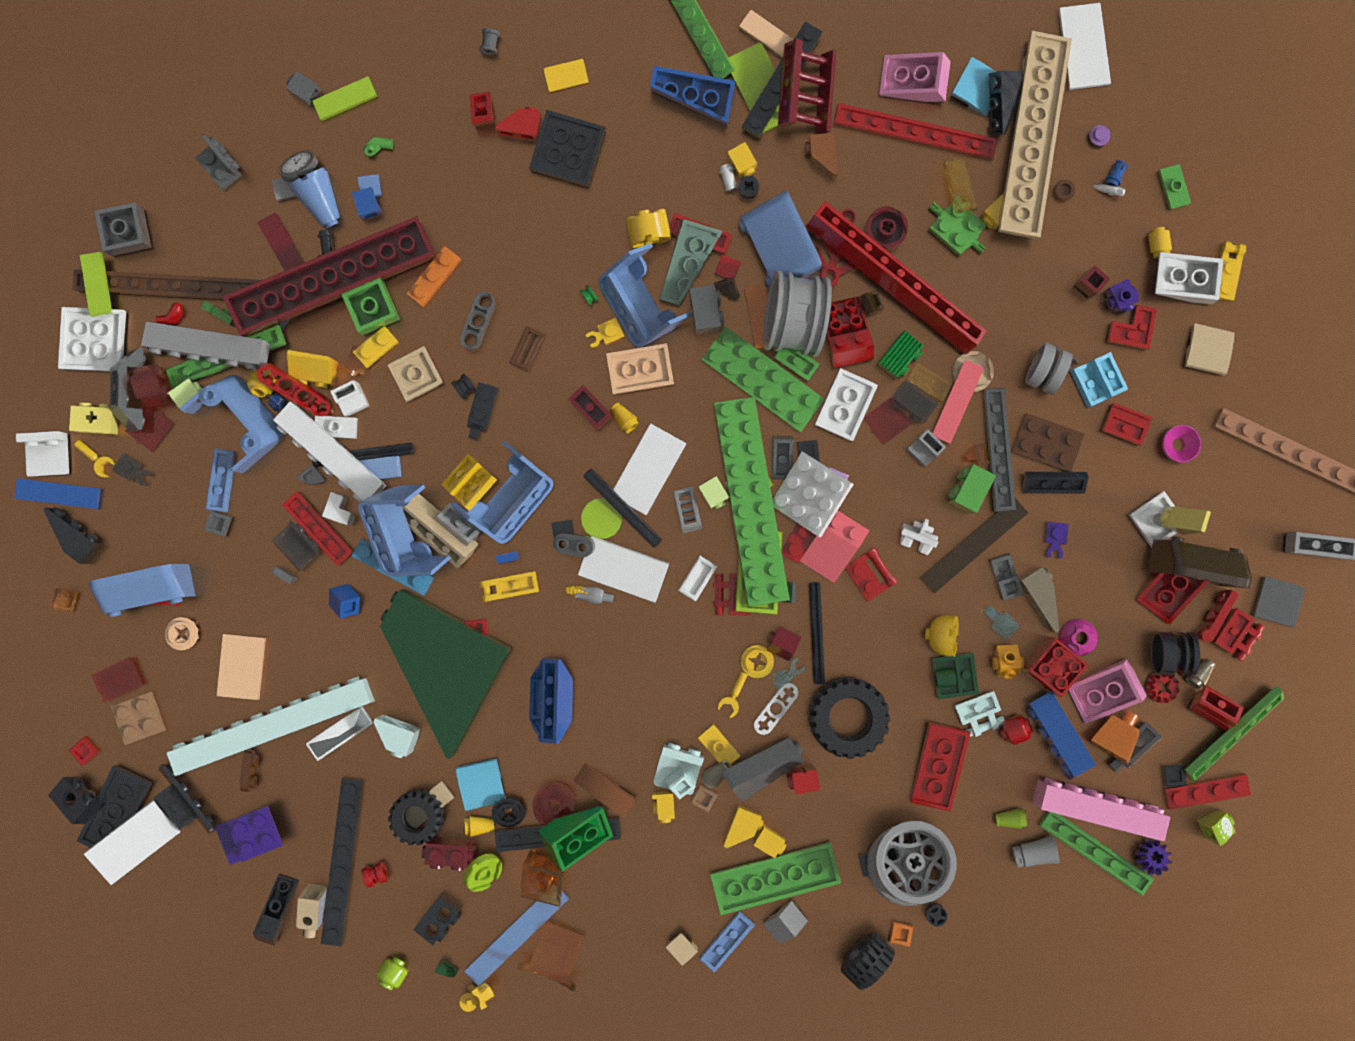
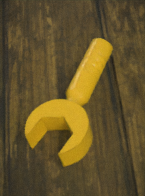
[74,440,117,478]
[718,671,748,718]

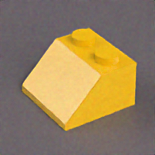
[287,350,338,389]

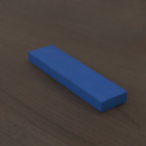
[14,478,101,509]

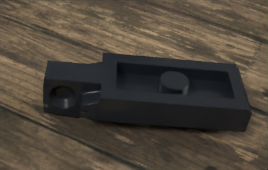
[467,382,499,441]

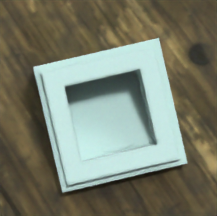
[664,767,696,800]

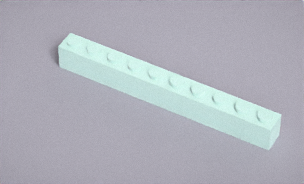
[167,676,375,776]

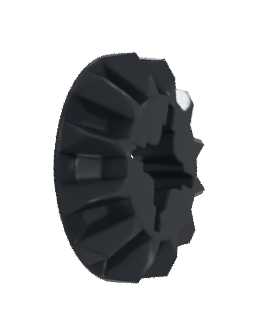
[492,797,525,827]

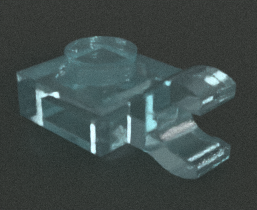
[984,606,1020,641]
[772,657,806,689]

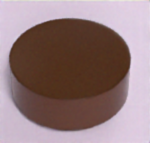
[1053,180,1075,202]

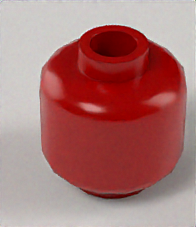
[1000,715,1033,745]

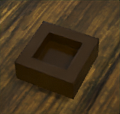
[859,290,885,315]

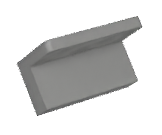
[435,503,481,546]

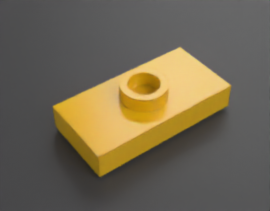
[698,724,740,765]

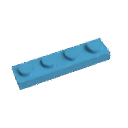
[352,538,435,596]

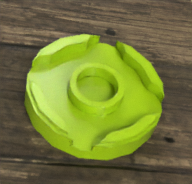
[581,498,622,539]
[463,853,502,892]

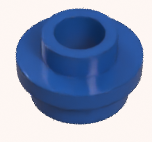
[267,393,287,412]

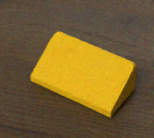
[543,59,589,93]

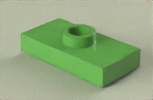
[1158,164,1191,210]

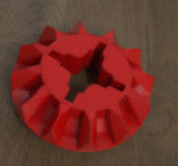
[1146,672,1180,703]

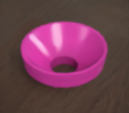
[1162,425,1201,463]
[1059,619,1098,656]

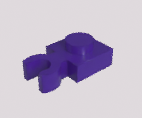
[1044,522,1069,559]

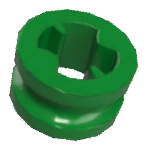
[579,285,598,305]

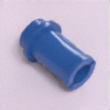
[1105,160,1128,187]

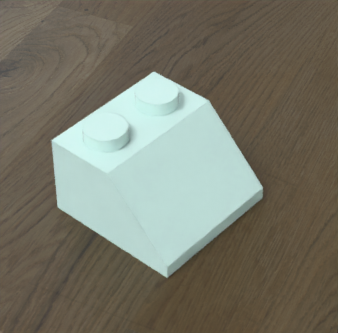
[374,714,421,758]

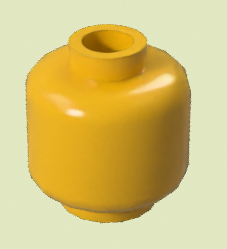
[247,370,277,398]

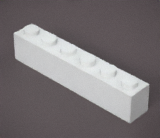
[274,402,387,502]

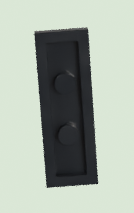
[1022,472,1089,493]

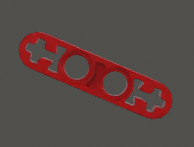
[257,363,331,416]

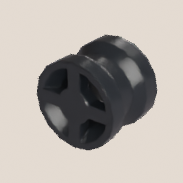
[738,176,759,200]
[451,373,476,399]
[924,902,948,927]

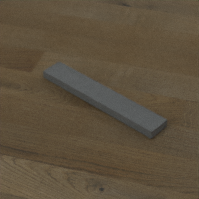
[983,387,1016,512]

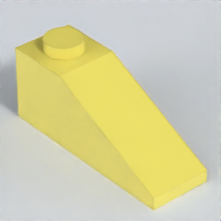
[1160,506,1211,535]

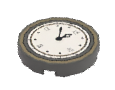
[278,150,318,182]

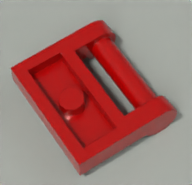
[845,547,898,602]

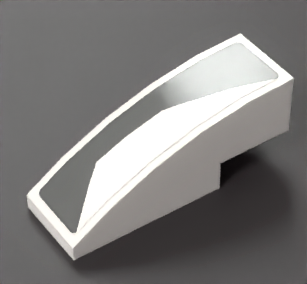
[306,706,374,761]

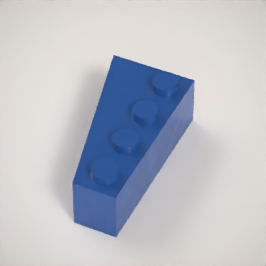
[650,66,735,126]

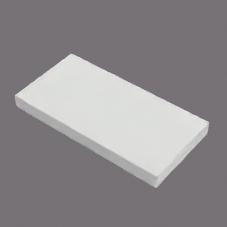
[1058,3,1111,90]
[614,424,687,515]
[578,536,670,603]
[84,800,180,885]

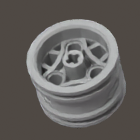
[763,270,832,357]
[867,821,957,906]

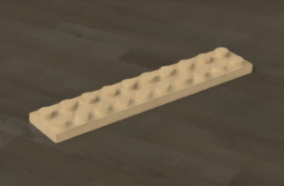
[998,31,1072,239]

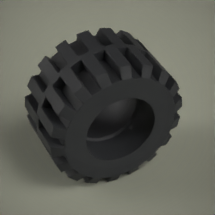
[388,789,444,846]
[840,932,895,990]

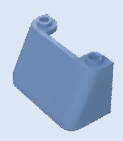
[738,191,822,288]

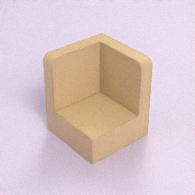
[666,933,698,966]

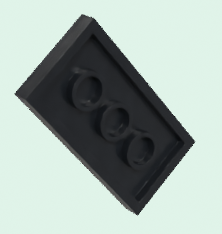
[77,765,153,848]

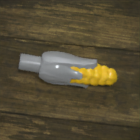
[565,585,614,604]

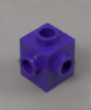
[1104,279,1139,313]

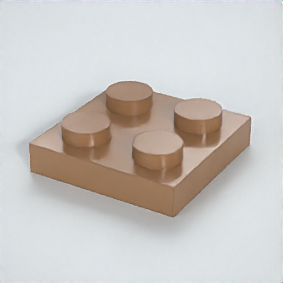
[111,692,166,745]

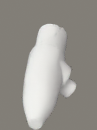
[1093,184,1125,196]

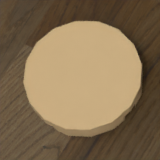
[952,351,994,392]

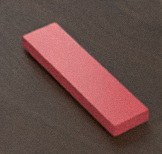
[932,360,984,444]

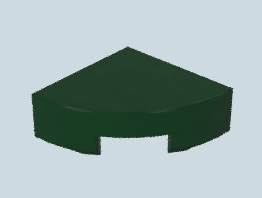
[434,960,458,977]

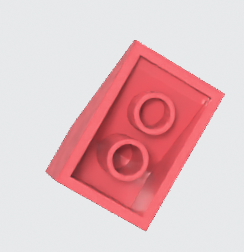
[800,511,869,583]

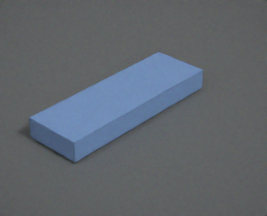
[205,448,237,513]
[699,911,755,973]

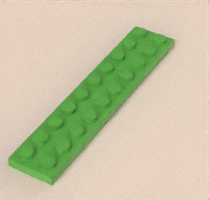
[713,397,790,607]

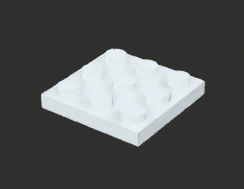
[58,307,126,372]
[773,452,854,537]

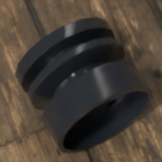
[1151,632,1200,676]

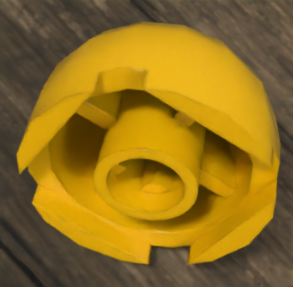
[925,615,958,657]

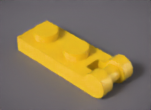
[1219,241,1246,302]
[479,571,540,602]

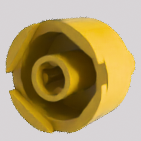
[625,209,671,248]

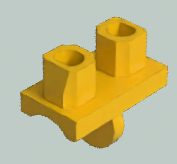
[459,982,494,1012]

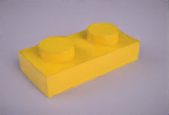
[353,326,399,368]

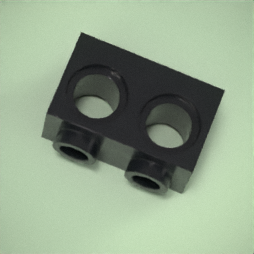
[413,893,461,945]

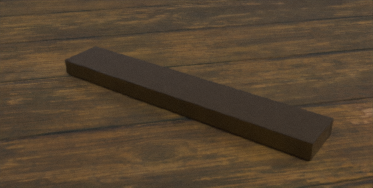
[920,498,1028,593]

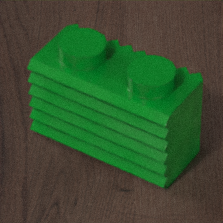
[877,330,924,379]

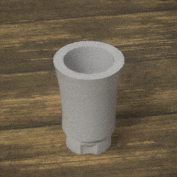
[1012,835,1060,868]

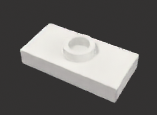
[315,416,358,439]

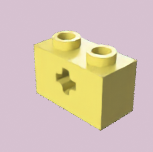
[69,403,119,435]

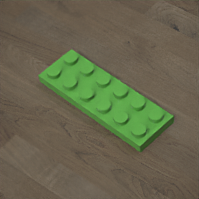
[701,327,825,433]
[710,842,841,915]

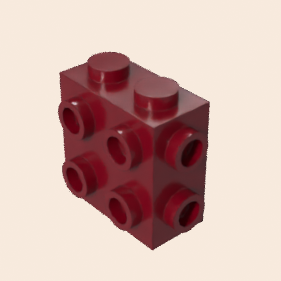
[421,836,477,871]

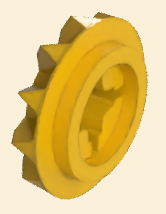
[741,645,774,678]

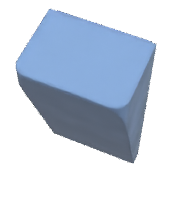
[360,456,402,479]

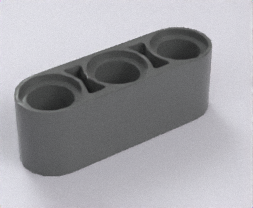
[460,291,496,351]

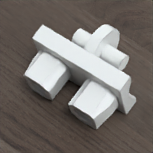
[900,518,939,555]

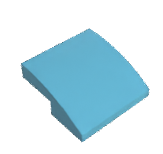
[952,57,996,116]
[1070,352,1128,408]
[456,759,506,811]

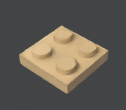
[388,346,444,402]

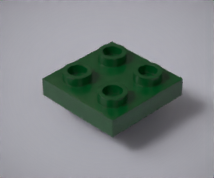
[931,653,979,700]

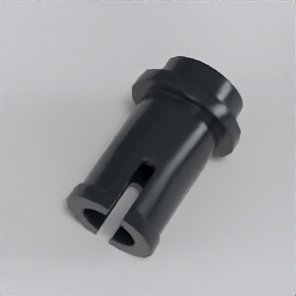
[317,230,334,255]

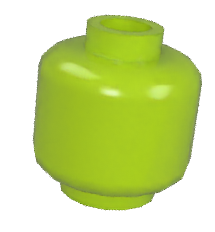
[376,957,408,990]

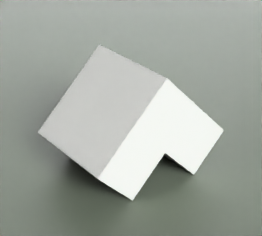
[330,380,370,417]
[322,492,356,526]

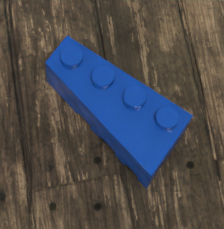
[1027,691,1096,780]

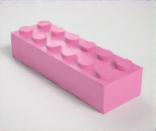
[1032,777,1170,842]

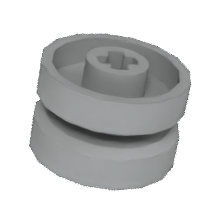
[1025,342,1073,395]

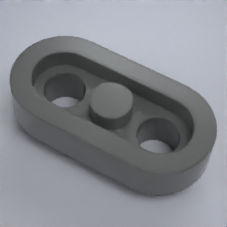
[553,532,595,557]

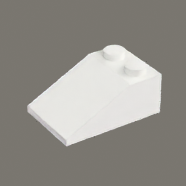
[1155,252,1223,304]

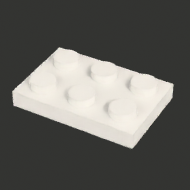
[815,368,878,442]

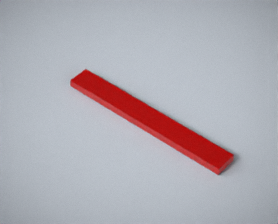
[833,103,998,160]

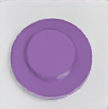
[1089,125,1110,146]

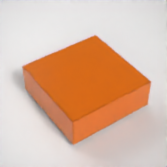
[888,921,914,947]

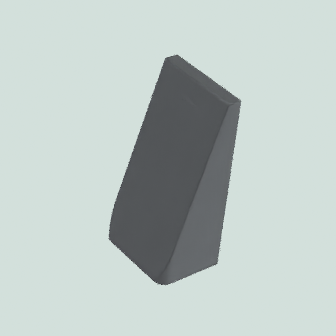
[771,436,794,479]

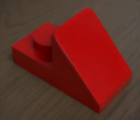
[470,92,495,127]

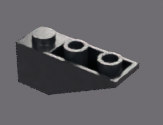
[988,70,1022,136]
[43,507,102,564]
[253,874,298,946]

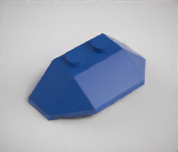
[529,658,573,744]

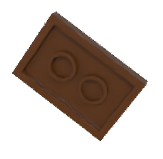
[1011,413,1085,472]

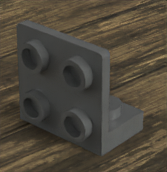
[195,134,242,191]

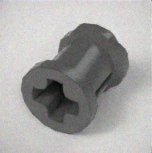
[479,28,500,55]

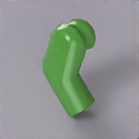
[364,137,393,156]

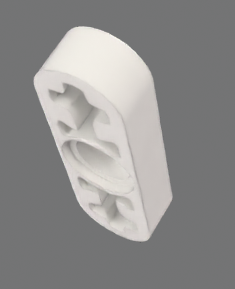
[754,683,798,735]

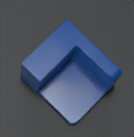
[352,187,382,220]
[329,584,360,619]

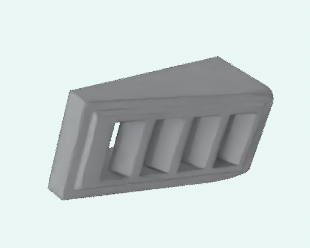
[673,486,703,533]

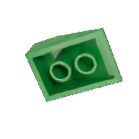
[538,806,613,872]

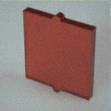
[864,396,912,445]
[125,403,175,452]

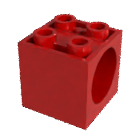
[1021,636,1089,698]

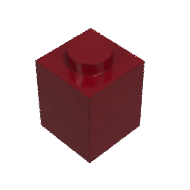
[1075,265,1110,298]
[767,626,801,661]

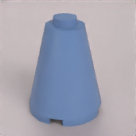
[289,168,340,228]

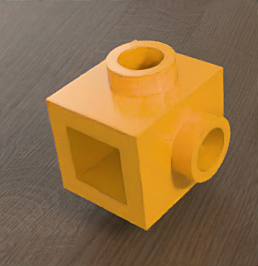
[992,645,1024,679]

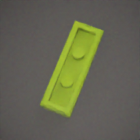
[312,76,378,121]
[80,252,113,317]

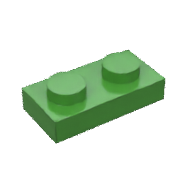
[774,348,820,382]

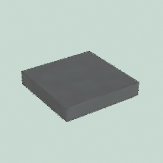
[1252,576,1305,628]

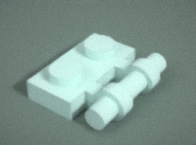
[954,690,1005,737]

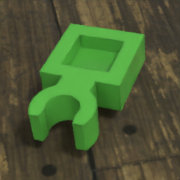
[200,300,236,328]

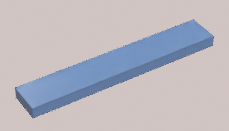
[464,883,569,986]

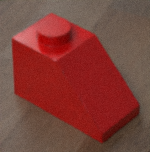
[495,107,542,141]

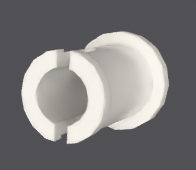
[719,164,738,191]

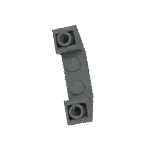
[110,347,146,432]

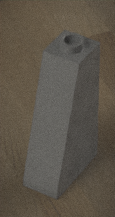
[722,738,804,802]

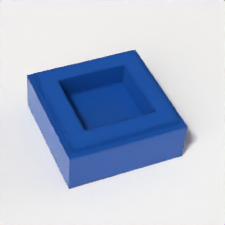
[496,551,520,564]

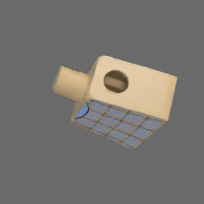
[296,883,328,938]

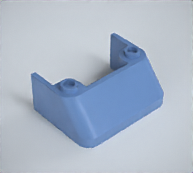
[599,243,692,348]
[180,375,285,473]
[451,440,553,544]
[358,484,450,576]
[89,564,196,617]

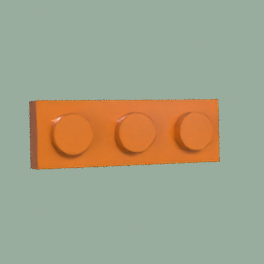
[406,246,462,308]

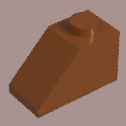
[805,133,838,179]

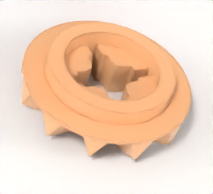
[165,617,199,650]

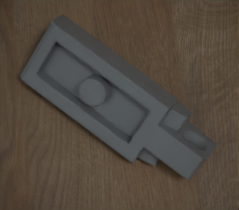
[1110,722,1162,773]

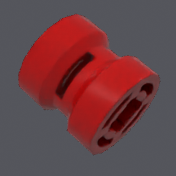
[361,862,389,888]

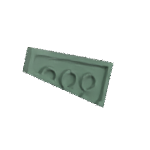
[659,219,723,305]

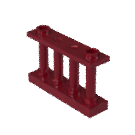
[778,39,837,134]

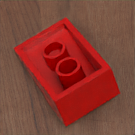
[1136,573,1209,625]

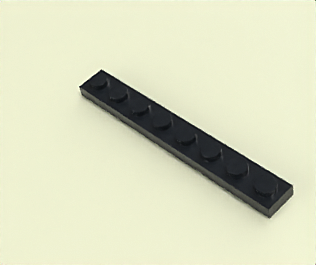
[321,777,364,946]

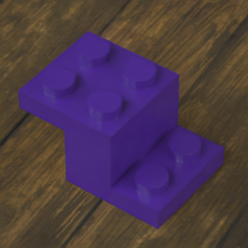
[215,806,283,865]

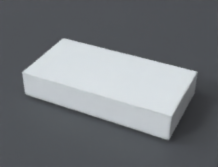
[678,556,717,601]

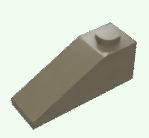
[1019,567,1059,633]

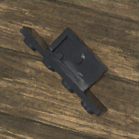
[154,764,214,834]

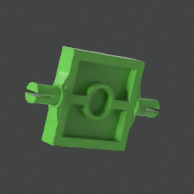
[929,198,987,257]

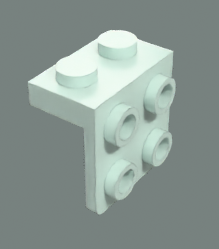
[653,743,704,795]

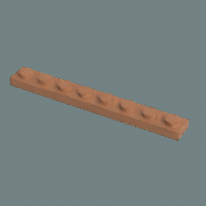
[1213,408,1355,494]

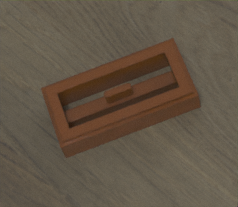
[509,326,546,372]

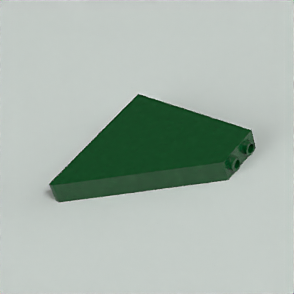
[380,589,512,760]

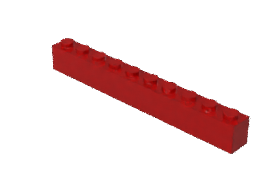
[806,201,987,355]

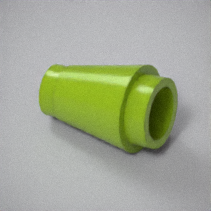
[996,808,1027,829]

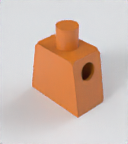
[1091,711,1140,765]

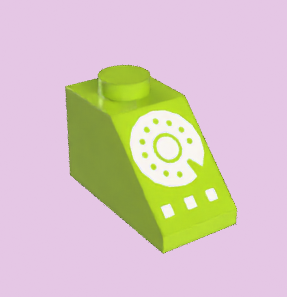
[1198,809,1236,846]

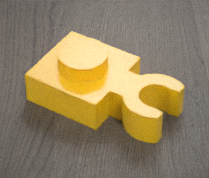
[586,318,625,348]

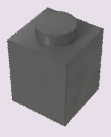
[286,71,322,107]

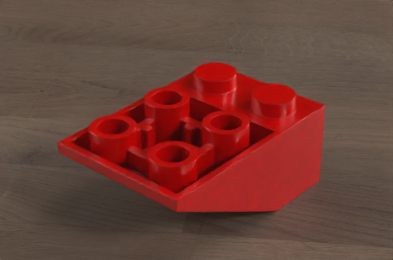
[826,296,874,368]

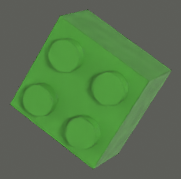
[342,278,400,336]
[947,464,996,514]

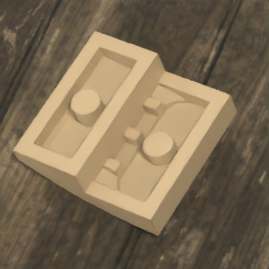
[1185,323,1235,375]

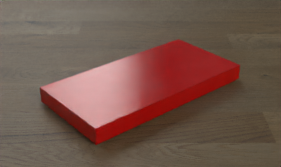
[910,722,971,812]

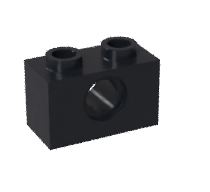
[48,777,101,824]

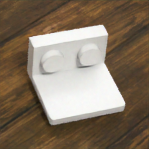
[16,431,69,477]

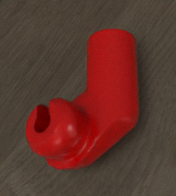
[155,303,183,325]

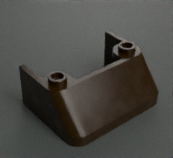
[1148,536,1253,589]

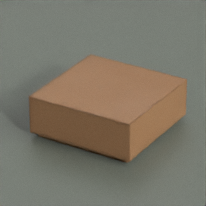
[690,784,718,813]

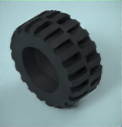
[808,677,890,759]

